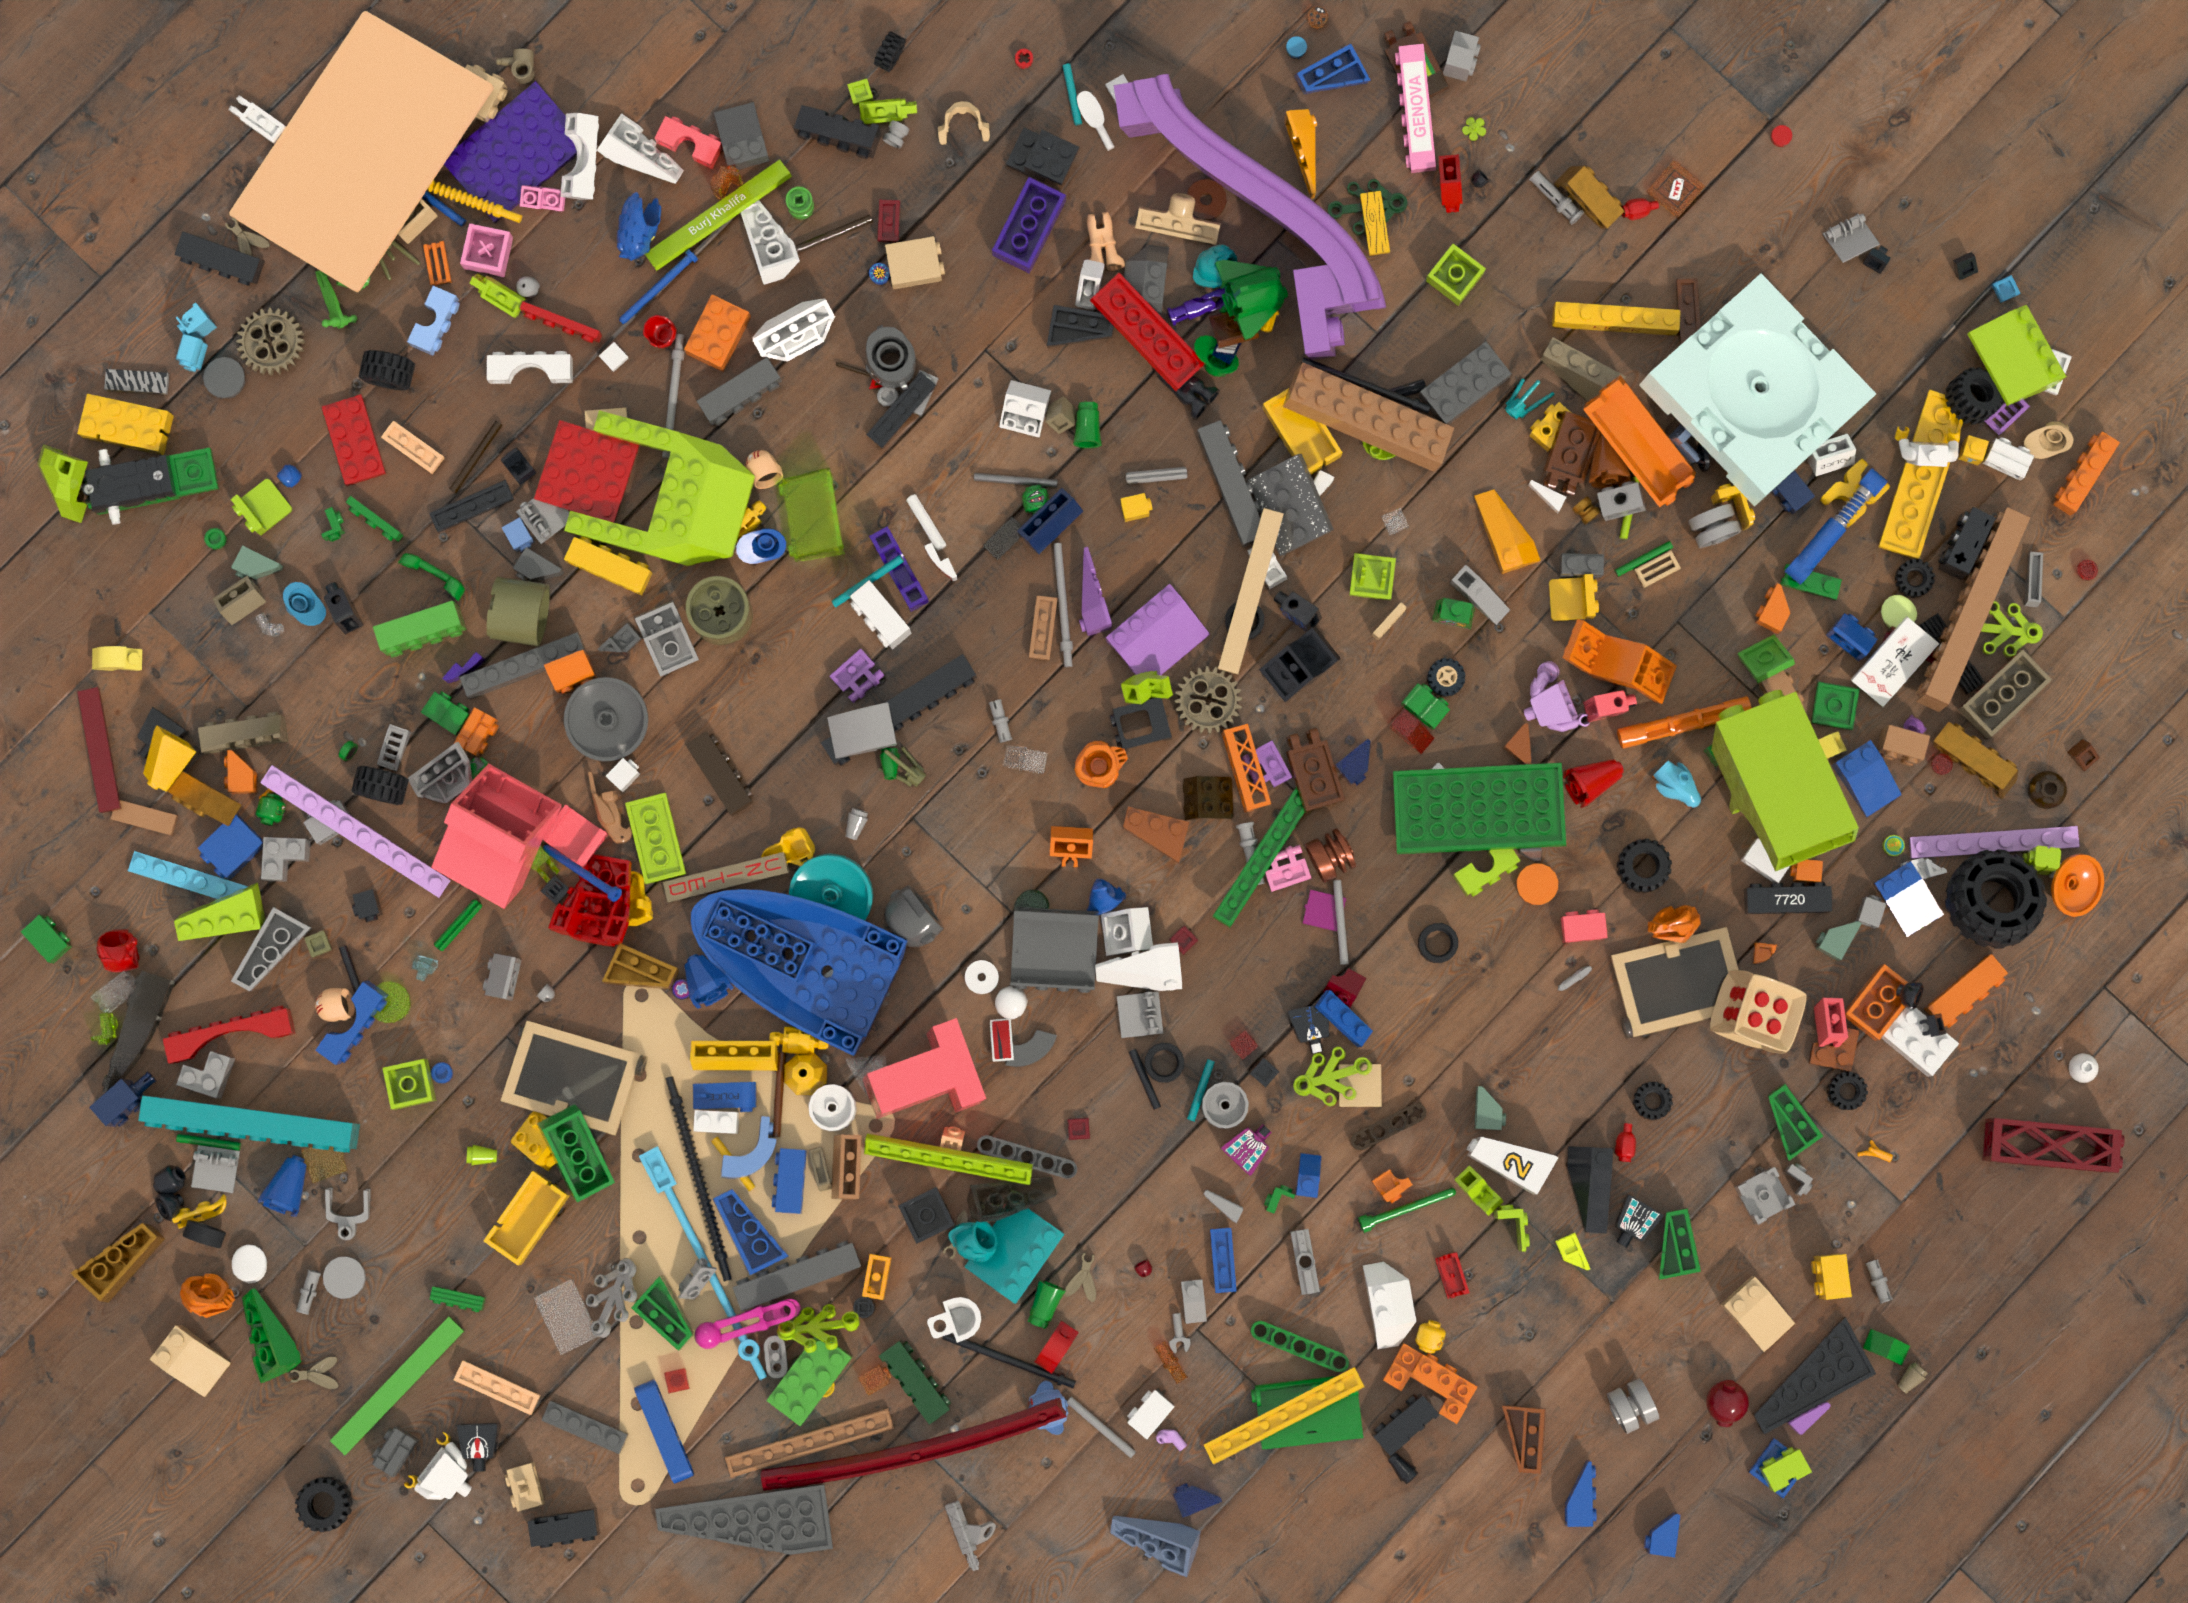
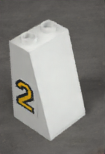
[1466,1137,1558,1194]

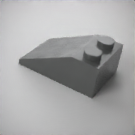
[714,102,770,172]

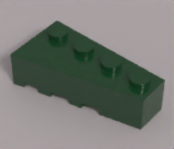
[878,1340,951,1425]

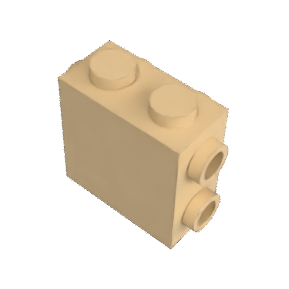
[465,64,508,123]

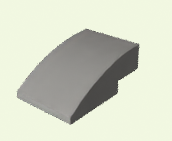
[635,600,699,677]
[827,702,897,759]

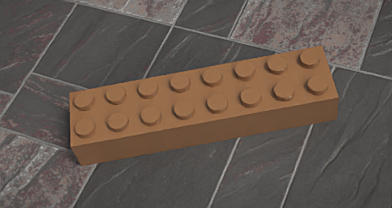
[1283,362,1454,472]

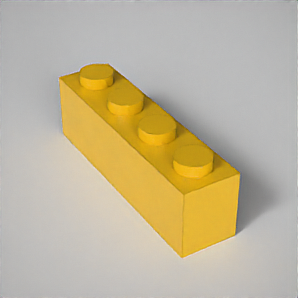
[564,536,652,596]
[690,1041,778,1071]

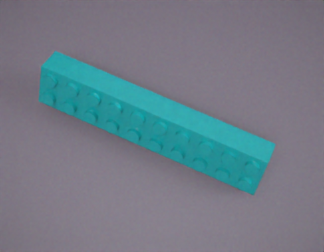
[138,1096,360,1153]

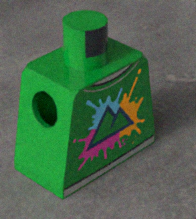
[1432,598,1475,630]

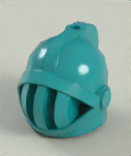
[1193,245,1238,288]
[948,1220,998,1262]

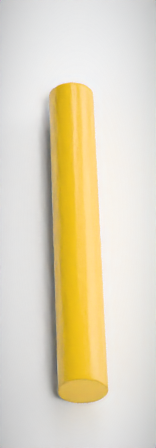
[711,1136,756,1192]

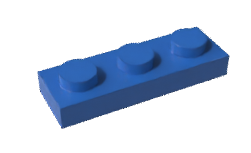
[1315,990,1373,1048]
[1210,1228,1237,1293]

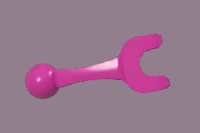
[694,1298,801,1349]

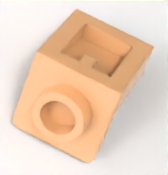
[940,1127,965,1151]

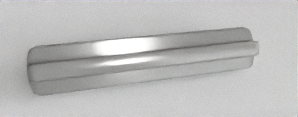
[1126,467,1187,484]

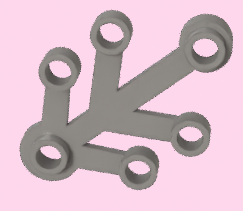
[586,1258,637,1338]

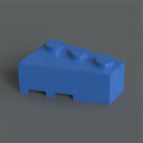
[1294,44,1370,94]

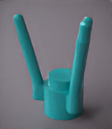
[1504,378,1555,420]

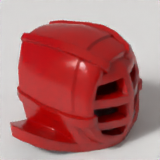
[96,929,140,972]

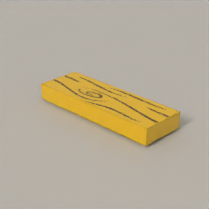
[1360,191,1390,256]

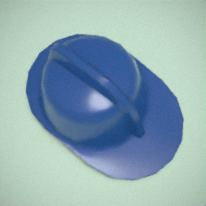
[736,528,786,564]

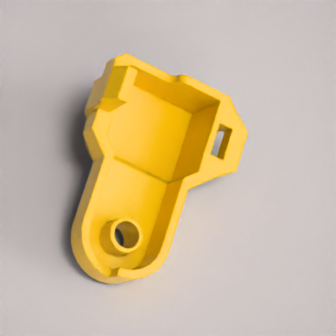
[761,827,815,866]
[628,871,653,926]

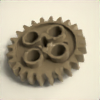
[236,307,305,376]
[1174,666,1243,735]

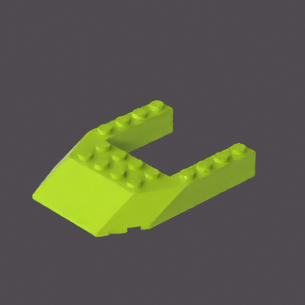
[564,410,755,566]

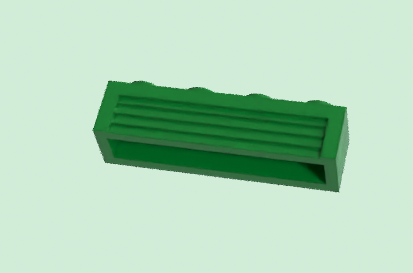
[429,1286,486,1312]

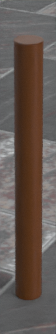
[772,1052,786,1137]

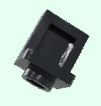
[501,448,537,485]

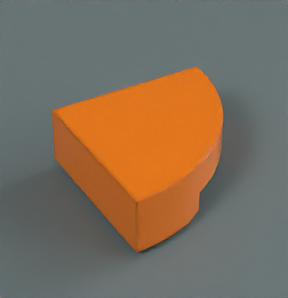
[1753,943,1777,964]

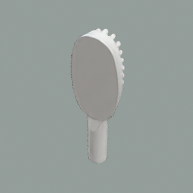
[1077,91,1115,151]

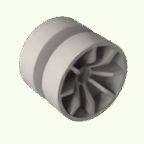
[1607,1378,1660,1434]

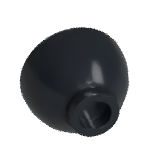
[1896,982,1924,1011]
[155,1193,184,1221]

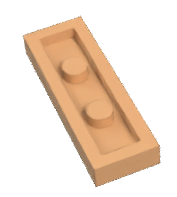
[381,421,445,474]

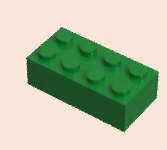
[537,1104,615,1202]

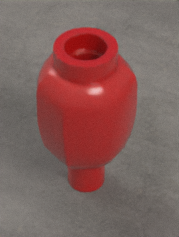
[1621,198,1659,220]
[1615,1123,1636,1162]

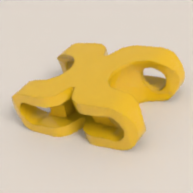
[1820,459,1890,528]

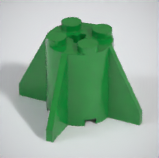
[1215,260,1288,340]

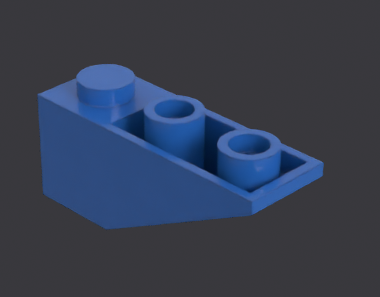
[1565,1460,1597,1527]

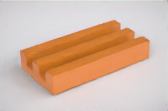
[423,241,452,286]

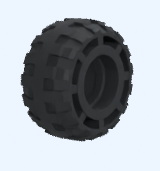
[1945,849,2047,949]

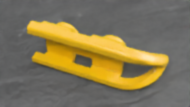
[172,1194,227,1229]

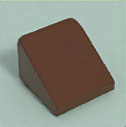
[2068,739,2100,771]

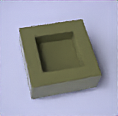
[304,930,332,958]

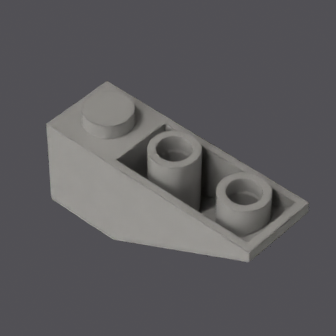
[1450,565,1510,625]

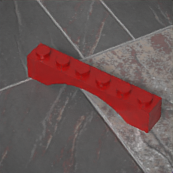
[163,1006,296,1064]

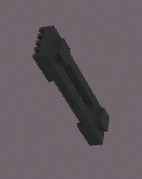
[1919,613,1985,695]

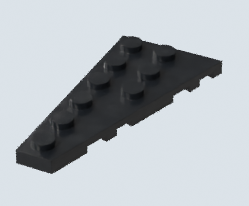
[1753,1317,1876,1434]

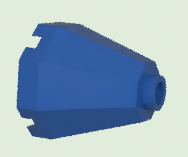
[684,954,734,1009]

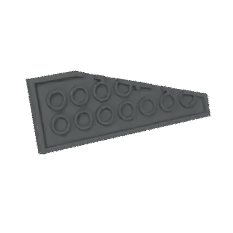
[655,1484,833,1555]

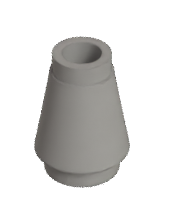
[845,808,869,840]

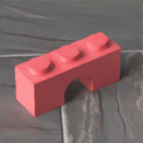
[655,116,723,169]

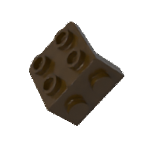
[1183,776,1234,820]

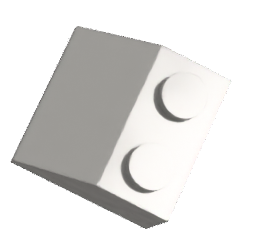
[483,954,522,1001]

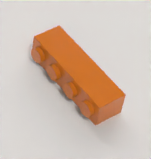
[1924,954,2008,1028]

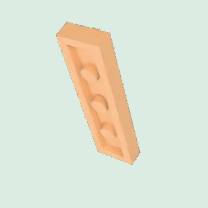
[454,1360,541,1415]

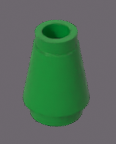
[879,748,900,780]

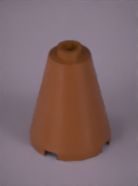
[1589,433,1631,489]

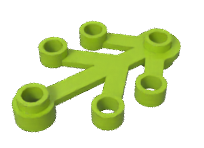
[1981,601,2043,658]
[1293,1047,1372,1106]
[777,1304,860,1353]

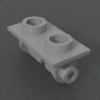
[678,1258,717,1300]

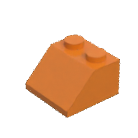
[544,650,597,694]

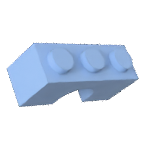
[407,286,460,356]

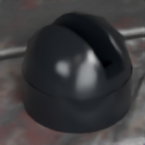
[1471,169,1489,188]

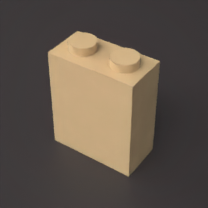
[885,236,945,290]

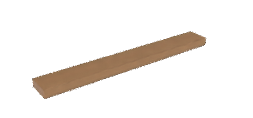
[725,1408,894,1478]

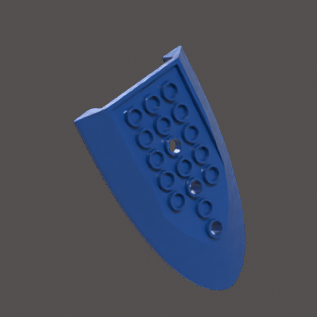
[691,889,908,1056]

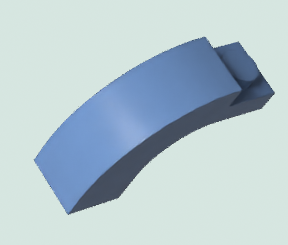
[721,1116,776,1179]

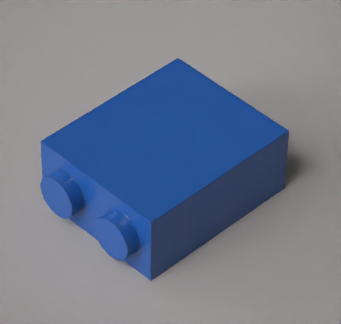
[198,814,263,880]

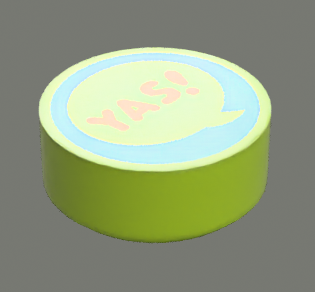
[1882,835,1905,857]

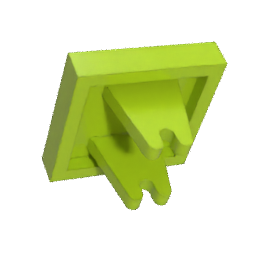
[1349,553,1396,601]

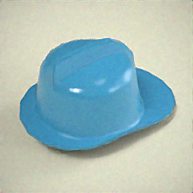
[283,582,326,626]

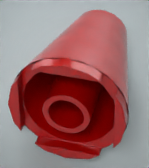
[1563,759,1624,808]

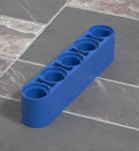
[634,1379,694,1484]

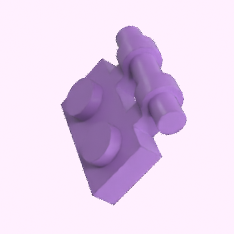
[830,649,885,703]
[1241,741,1292,794]

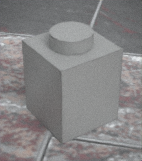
[1855,895,1886,929]

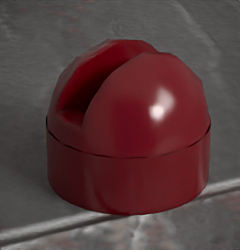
[1134,1259,1152,1277]

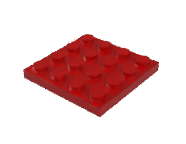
[534,420,640,523]

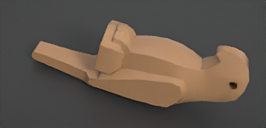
[588,772,632,844]

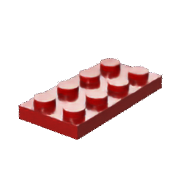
[322,394,386,486]

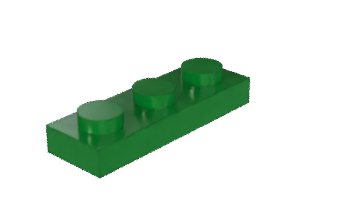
[346,496,404,542]

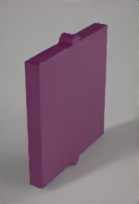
[1302,890,1346,932]

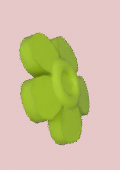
[1462,117,1486,141]

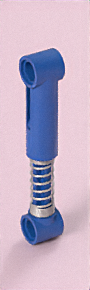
[1784,468,1888,585]

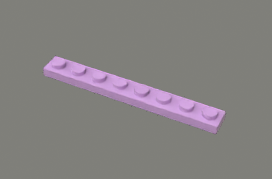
[1908,826,2079,859]

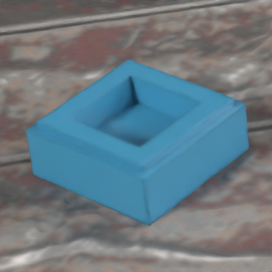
[1992,275,2021,303]

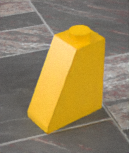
[143,725,196,792]

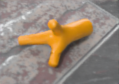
[1857,1140,1893,1162]

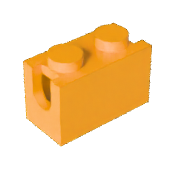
[862,1254,892,1300]

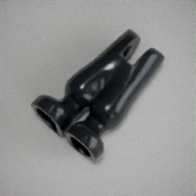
[1157,374,1220,420]

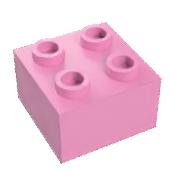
[460,224,513,277]

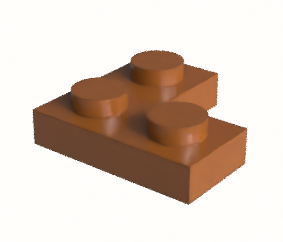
[1809,1028,1859,1072]

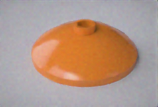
[2051,854,2104,917]

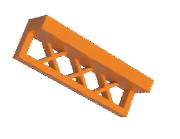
[1221,724,1271,813]

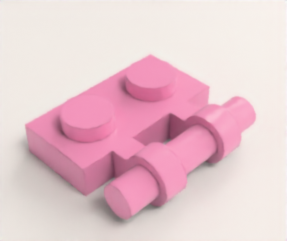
[1265,845,1311,892]

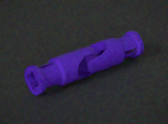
[1167,288,1225,326]

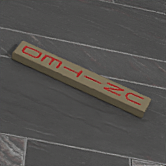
[663,852,789,903]

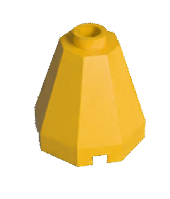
[784,1053,827,1096]

